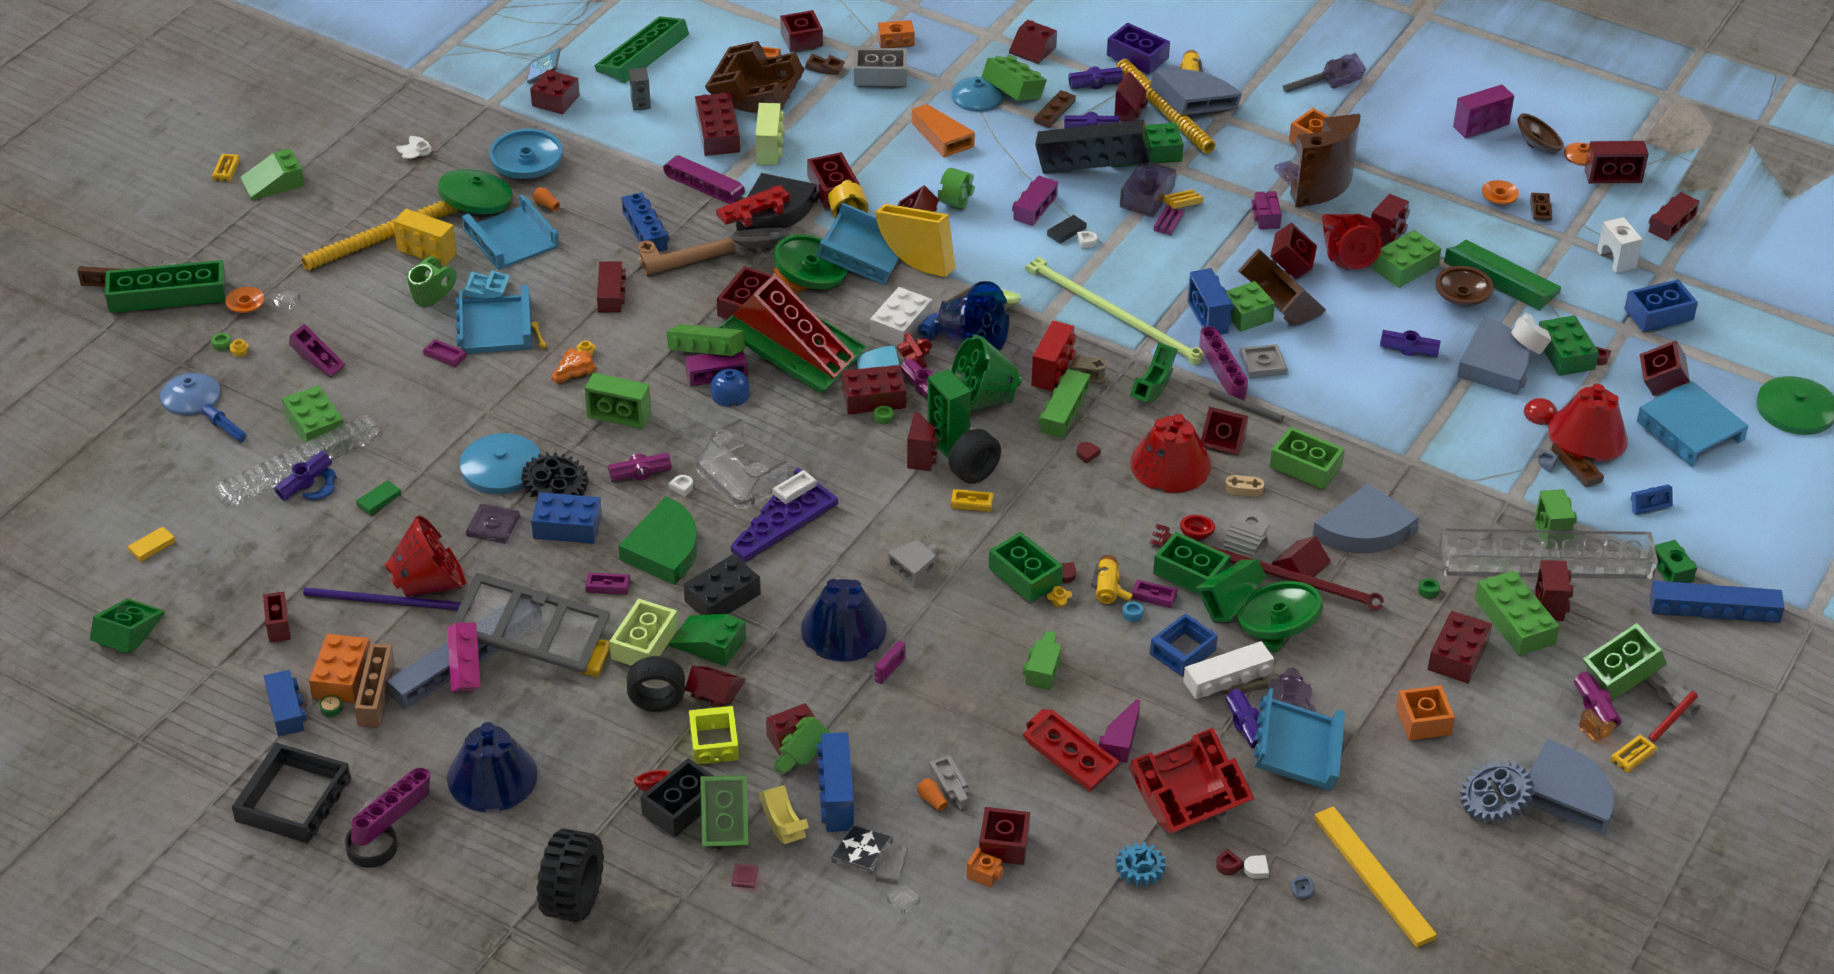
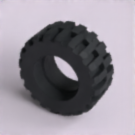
[537,828,604,922]

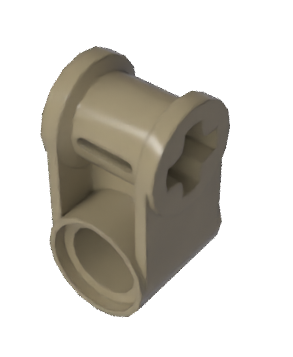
[1069,355,1107,384]

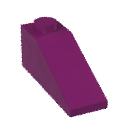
[289,324,345,378]
[1099,699,1141,763]

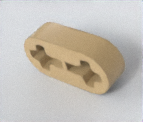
[1225,475,1264,497]

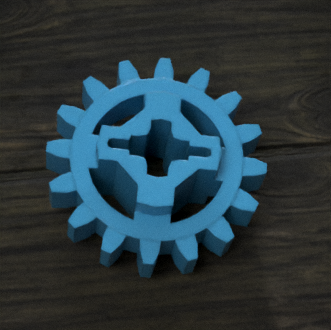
[1116,842,1166,887]

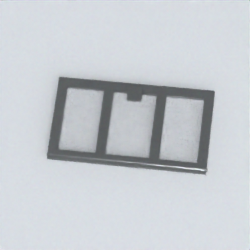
[450,573,610,673]

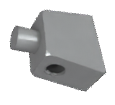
[888,540,940,588]

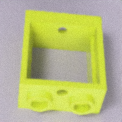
[689,706,739,764]

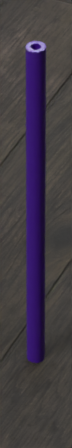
[303,587,471,612]

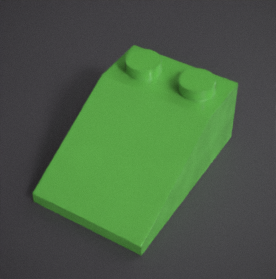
[240,148,305,200]

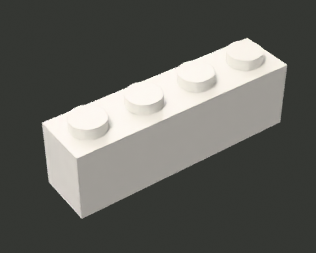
[1183,641,1274,699]

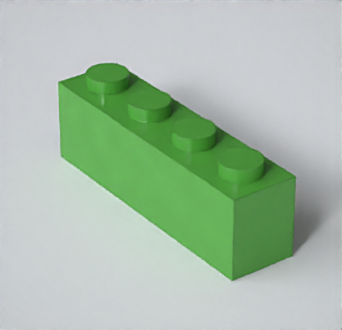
[666,324,746,356]
[1038,369,1090,438]

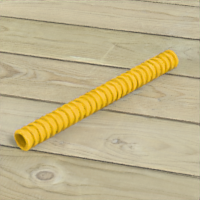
[1116,59,1216,154]
[301,200,458,271]

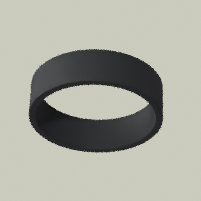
[345,825,398,868]

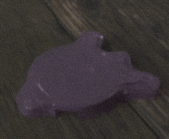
[1260,668,1316,712]

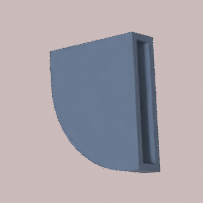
[1150,69,1242,115]
[1457,317,1529,395]
[1313,483,1419,553]
[1526,739,1614,835]

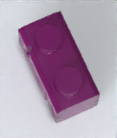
[1251,191,1282,229]

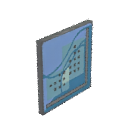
[527,47,561,83]

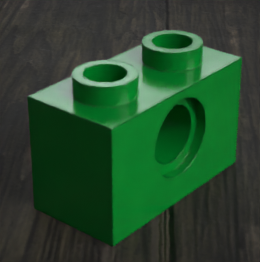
[1650,540,1697,583]

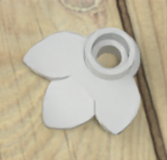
[396,136,432,159]

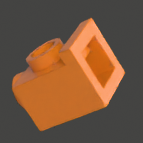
[967,847,1004,888]

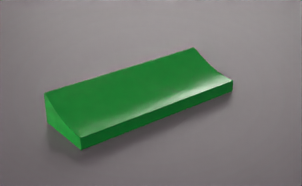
[594,16,689,84]
[1444,239,1561,311]

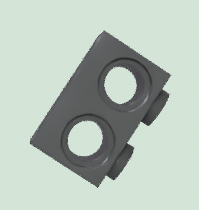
[629,67,651,111]

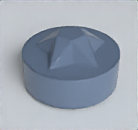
[1291,875,1315,900]

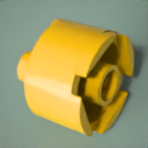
[828,180,869,219]

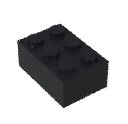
[684,554,761,615]
[640,758,714,838]

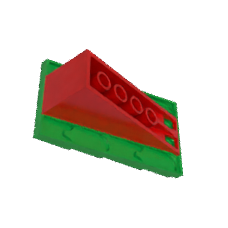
[719,274,867,393]

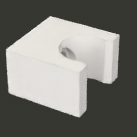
[1597,217,1643,273]

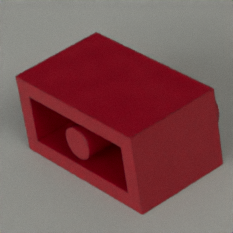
[263,591,291,643]

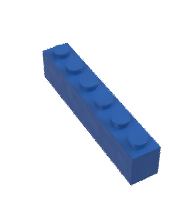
[1649,581,1785,623]

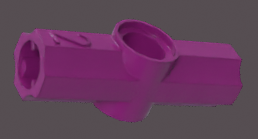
[901,358,933,398]
[608,453,672,482]
[1574,671,1622,732]

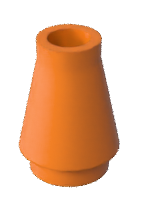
[533,187,560,211]
[916,778,948,811]

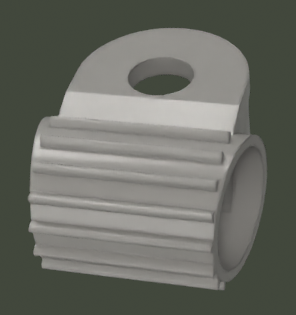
[1223,510,1269,560]

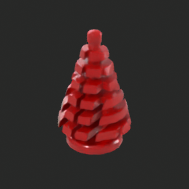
[1322,213,1382,271]

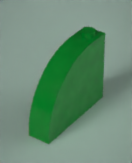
[618,496,697,585]

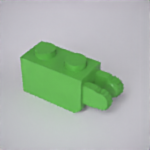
[1023,631,1061,690]
[774,717,831,773]

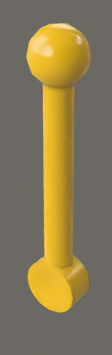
[531,321,546,349]

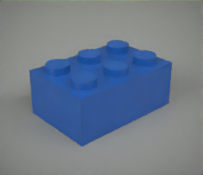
[1187,268,1233,335]
[1624,279,1698,332]
[531,492,602,544]

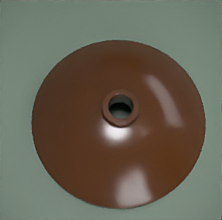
[1517,113,1564,152]
[1435,266,1493,306]

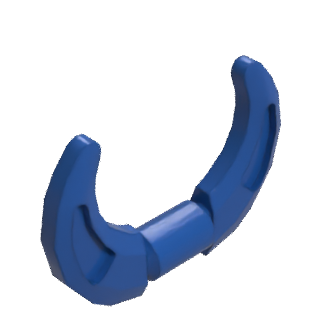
[302,468,337,500]

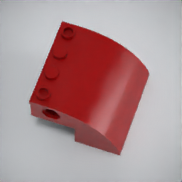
[1128,727,1255,834]

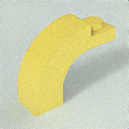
[759,785,809,844]

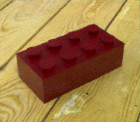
[695,93,740,156]

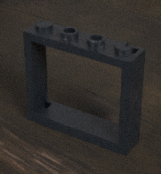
[232,743,351,843]

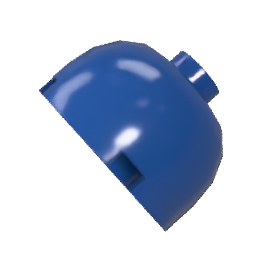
[711,369,750,407]

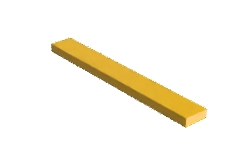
[1314,806,1437,948]

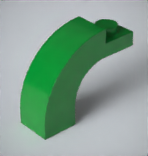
[1129,342,1178,403]

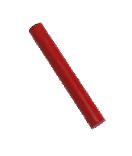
[1648,691,1698,743]

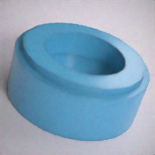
[1122,601,1144,622]

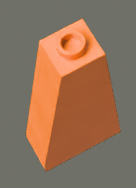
[912,104,975,158]

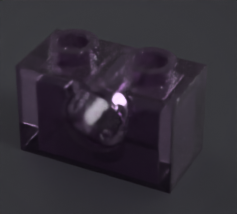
[1322,53,1366,89]

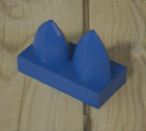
[1630,484,1673,514]

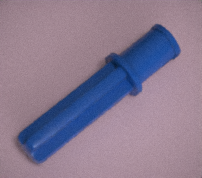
[202,404,247,442]

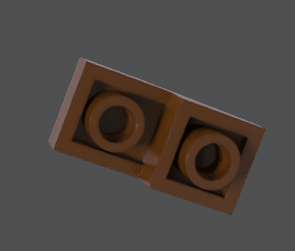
[1530,193,1552,220]

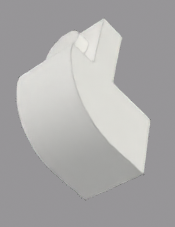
[1511,312,1551,355]

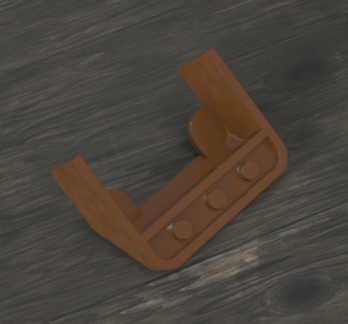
[1238,248,1326,326]

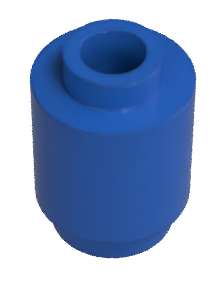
[918,313,943,340]

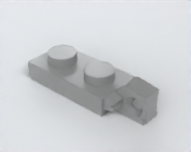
[929,755,969,810]

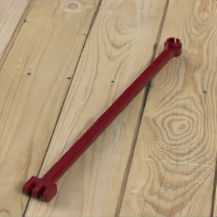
[1150,524,1384,611]

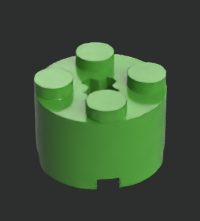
[938,168,975,210]

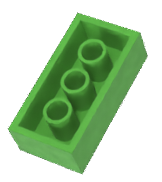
[1475,570,1560,656]

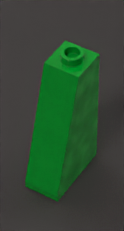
[1197,559,1266,622]

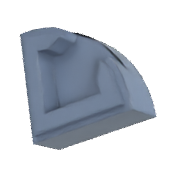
[1538,449,1559,473]

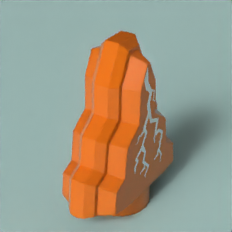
[551,348,597,384]

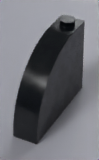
[736,173,819,231]

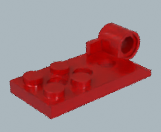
[1023,709,1120,792]

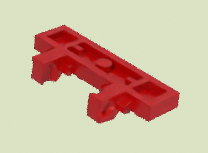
[716,185,790,227]

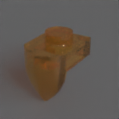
[1579,708,1617,742]

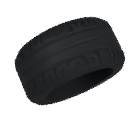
[948,429,1001,484]
[627,656,685,712]

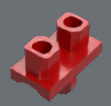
[897,333,932,369]

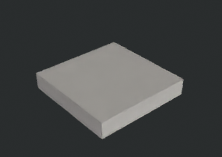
[1240,344,1288,379]

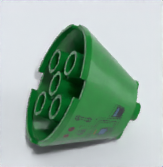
[951,335,1022,412]

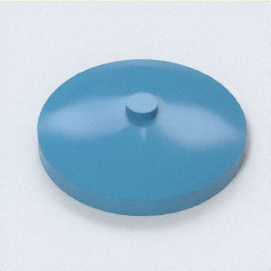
[489,129,563,179]
[460,433,541,494]

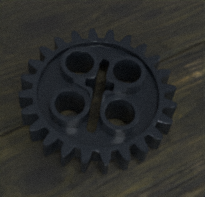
[521,452,588,499]

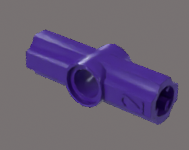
[1068,66,1123,89]
[1064,112,1119,128]
[1380,330,1441,357]
[274,450,332,501]
[1225,689,1260,749]

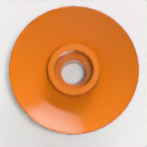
[1564,142,1589,166]
[1482,180,1519,204]
[225,287,265,313]

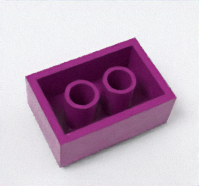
[1453,84,1514,138]

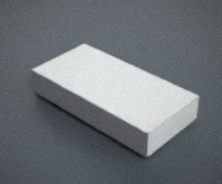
[772,470,817,504]

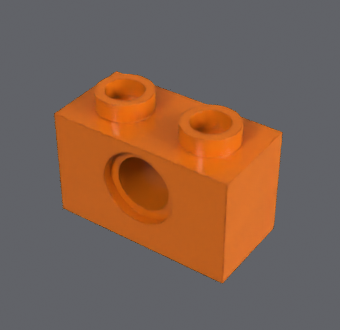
[877,20,915,48]

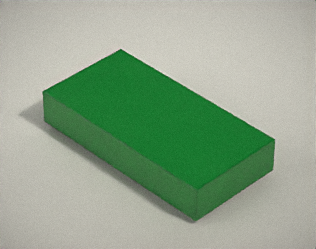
[356,480,402,515]

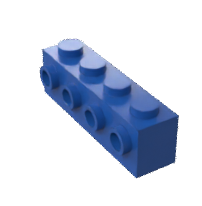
[621,192,669,252]

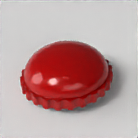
[1523,398,1558,425]
[1179,514,1215,541]
[634,770,670,792]

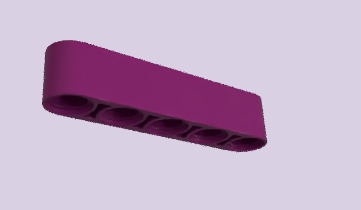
[663,155,745,204]
[1199,326,1248,400]
[351,768,430,845]

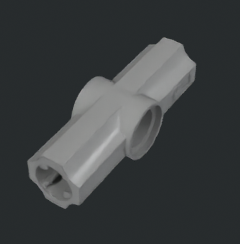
[1646,668,1702,719]

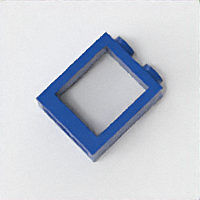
[1150,613,1218,676]

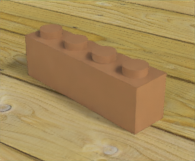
[355,644,395,727]

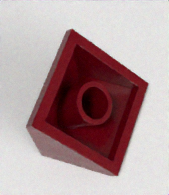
[1201,406,1248,455]
[1272,536,1331,577]

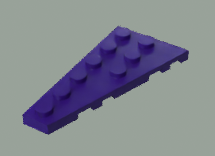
[731,467,838,563]

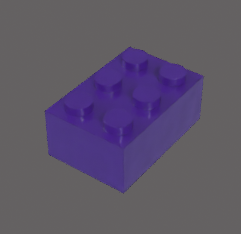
[1107,23,1170,74]

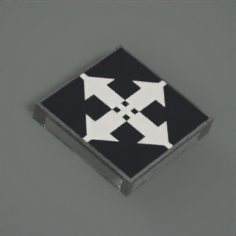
[831,825,894,874]

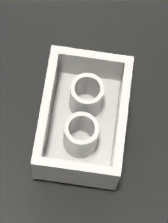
[870,287,932,347]

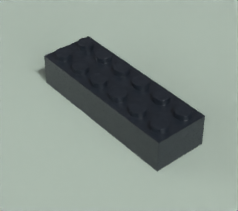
[1035,120,1152,173]

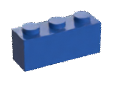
[264,669,307,737]

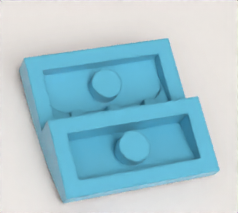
[463,270,510,299]
[856,345,899,369]

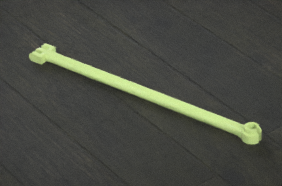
[1025,257,1204,365]

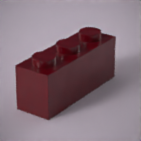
[1648,192,1700,241]
[597,261,626,313]

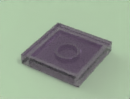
[466,503,520,544]

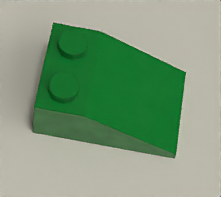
[90,598,165,653]
[669,614,746,667]

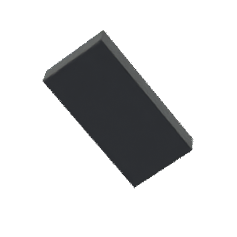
[1047,215,1087,244]

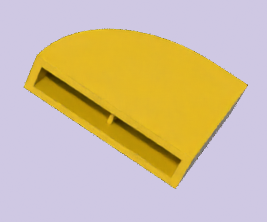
[875,204,956,277]

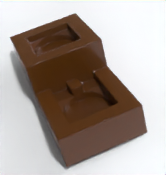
[805,53,845,74]

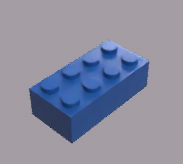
[817,732,854,832]

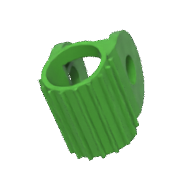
[407,257,457,307]

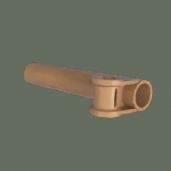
[638,238,735,276]

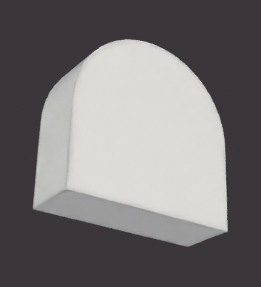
[1077,231,1098,249]
[668,475,693,497]
[1244,855,1269,879]

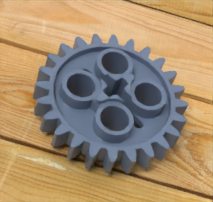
[1460,760,1535,825]

